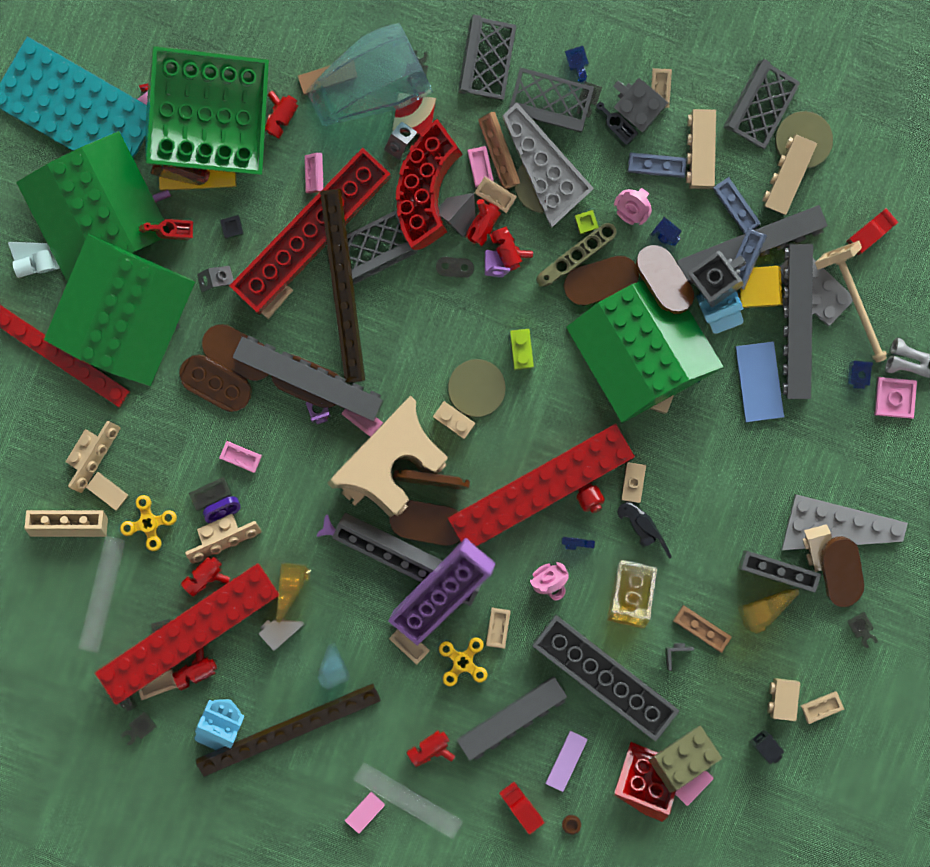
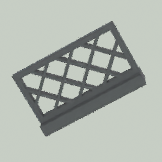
[458,14,516,100]
[723,59,800,149]
[509,67,594,133]
[347,210,418,285]

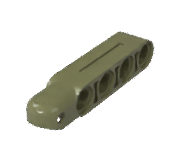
[536,223,616,287]

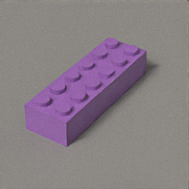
[388,539,495,646]

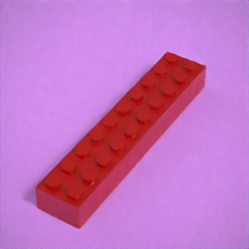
[229,148,391,315]
[447,424,635,547]
[95,563,280,705]

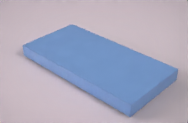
[735,341,784,422]

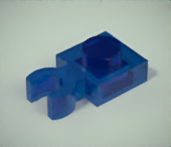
[561,536,595,550]

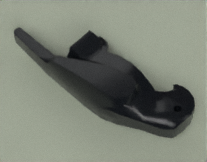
[617,501,672,559]

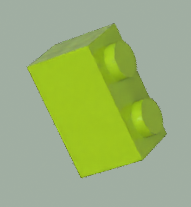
[510,329,534,371]

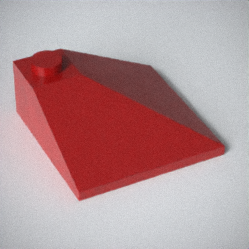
[614,742,676,822]

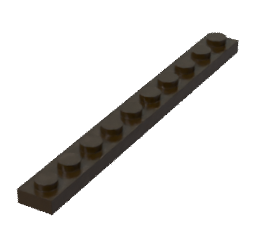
[320,189,365,383]
[195,683,381,777]

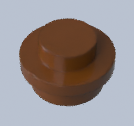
[562,815,581,835]

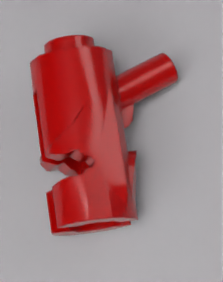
[265,91,299,139]
[466,199,501,247]
[490,227,533,271]
[181,557,230,597]
[172,647,218,691]
[406,730,455,768]

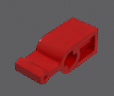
[847,208,899,255]
[139,219,193,240]
[499,781,545,835]

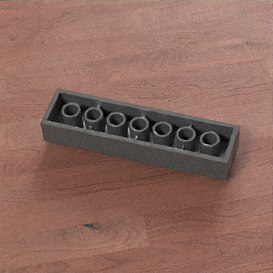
[532,614,679,741]

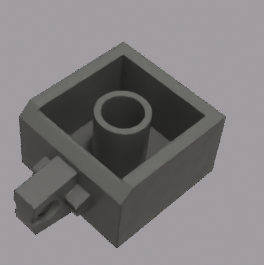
[613,78,669,132]
[688,251,746,308]

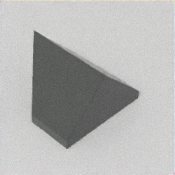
[438,193,475,237]

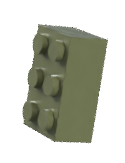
[648,726,722,792]

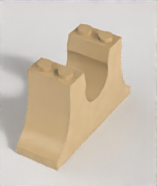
[327,396,448,517]

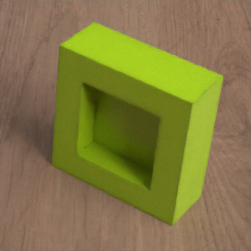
[574,210,599,235]

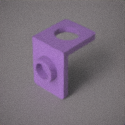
[485,250,510,277]
[306,402,331,424]

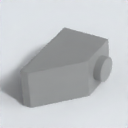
[259,620,304,651]

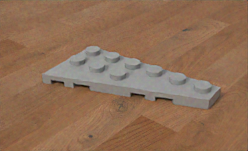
[502,103,594,227]
[781,494,908,550]

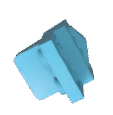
[696,291,743,334]
[194,699,244,750]

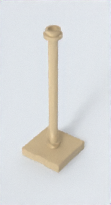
[815,241,887,363]

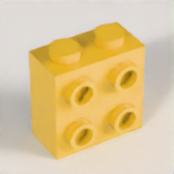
[738,266,783,308]

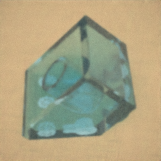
[318,642,350,690]

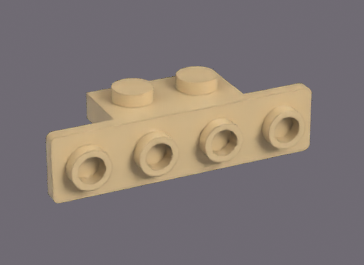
[66,421,121,493]
[185,514,261,564]

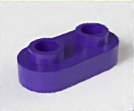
[203,496,241,523]

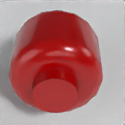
[576,483,605,513]

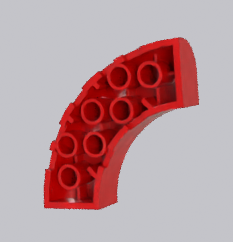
[396,119,463,250]

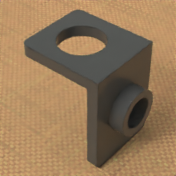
[384,122,417,160]
[197,266,234,292]
[666,643,694,671]

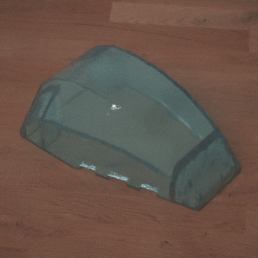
[306,23,433,126]

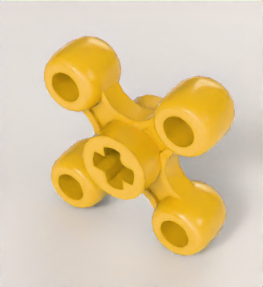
[120,495,177,551]
[439,637,488,687]

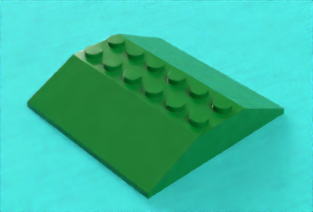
[146,46,269,175]
[16,131,169,283]
[44,234,196,386]
[566,280,724,423]

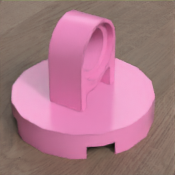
[614,188,652,225]
[530,562,569,600]

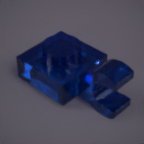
[565,46,589,83]

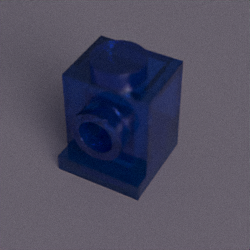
[651,217,682,247]
[848,361,873,389]

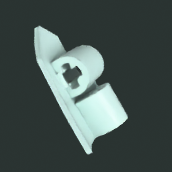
[8,242,60,278]

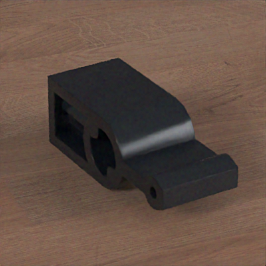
[595,102,638,149]

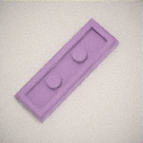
[545,731,588,792]

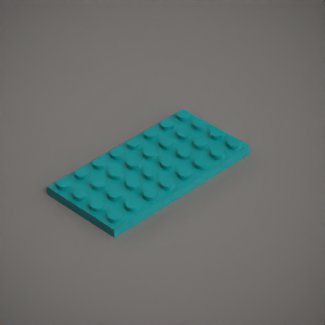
[0,36,147,159]

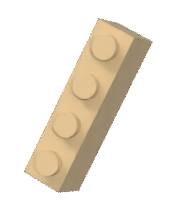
[686,109,716,189]
[762,134,817,215]
[24,510,108,537]

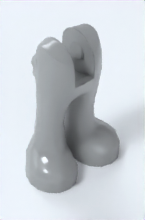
[885,338,930,378]

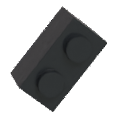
[749,729,785,764]

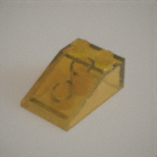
[607,560,657,629]
[276,562,311,622]
[738,588,799,633]

